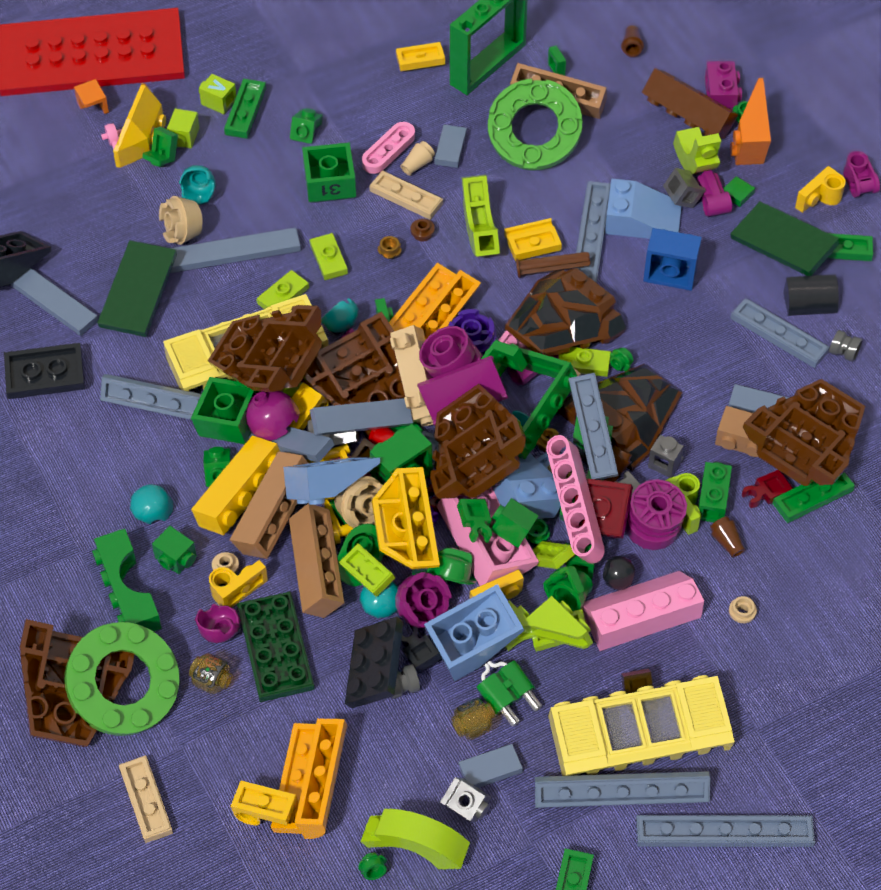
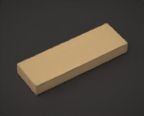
[369,170,443,220]
[119,755,173,844]

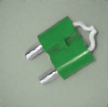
[476,660,542,726]

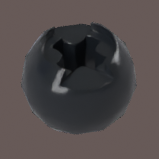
[603,556,635,590]

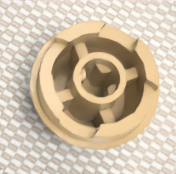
[159,196,202,245]
[334,476,383,528]

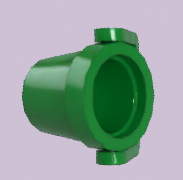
[543,566,593,611]

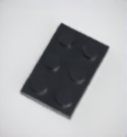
[4,343,85,399]
[345,616,404,709]

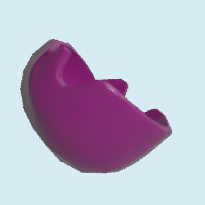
[195,604,240,644]

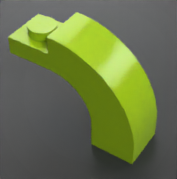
[673,127,721,174]
[461,175,500,257]
[360,809,470,869]

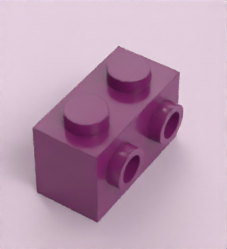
[704,61,742,110]

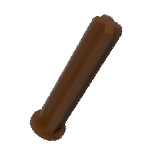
[516,252,591,278]

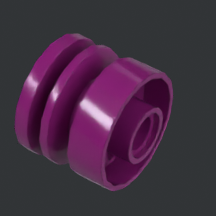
[419,326,483,378]
[625,479,687,550]

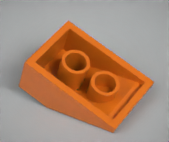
[730,78,771,165]

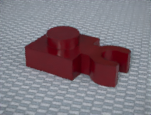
[741,470,793,508]

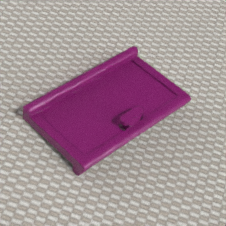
[417,356,508,426]

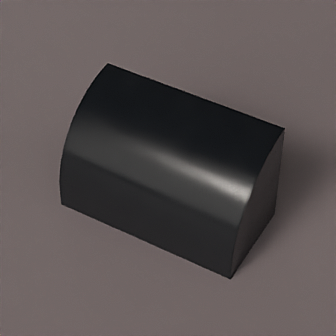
[783,274,839,316]

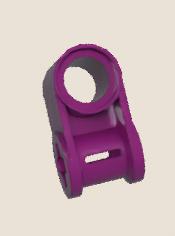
[843,151,880,198]

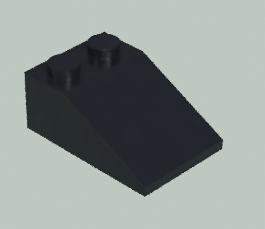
[0,231,51,288]

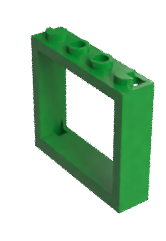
[450,0,528,95]
[498,344,577,459]

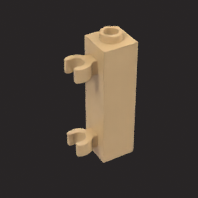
[390,325,433,426]

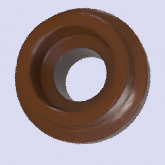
[410,219,435,242]

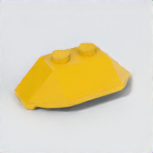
[113,83,166,168]
[372,467,440,569]

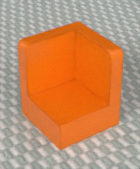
[74,79,109,114]

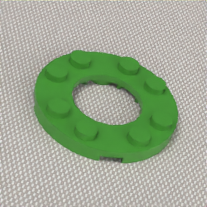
[488,79,582,170]
[65,622,179,736]

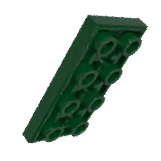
[730,201,840,276]
[97,240,177,337]
[237,591,315,702]

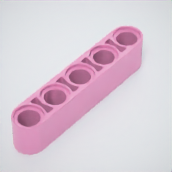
[546,435,605,564]

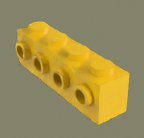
[191,435,280,536]

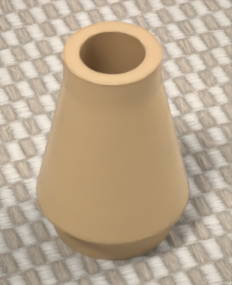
[400,141,435,176]

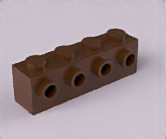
[641,68,738,139]

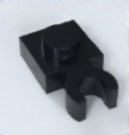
[401,625,442,673]

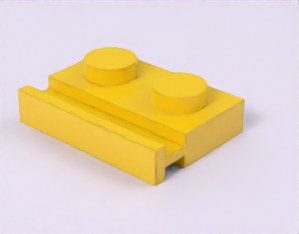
[504,218,562,261]

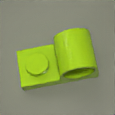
[664,473,701,535]

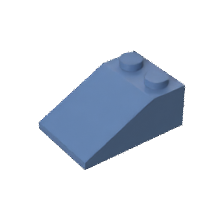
[605,178,681,239]
[492,453,561,519]
[283,457,380,505]
[424,584,524,681]

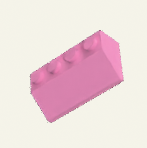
[437,487,539,586]
[581,571,704,651]

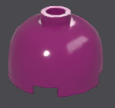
[246,391,300,441]
[395,572,451,628]

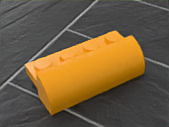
[389,263,481,340]
[271,718,347,839]

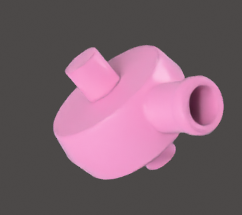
[101,123,122,150]

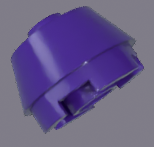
[449,309,497,356]

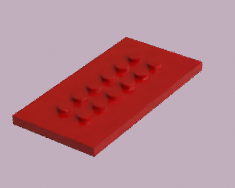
[0,8,185,96]

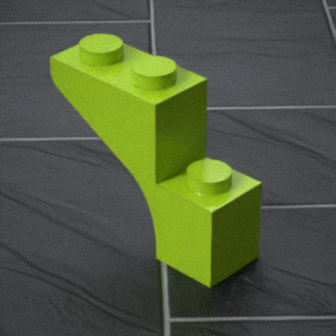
[505,596,593,651]

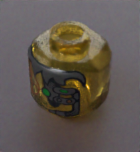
[189,653,233,694]
[451,698,496,740]

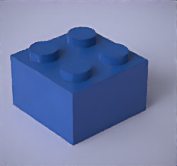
[643,228,702,291]

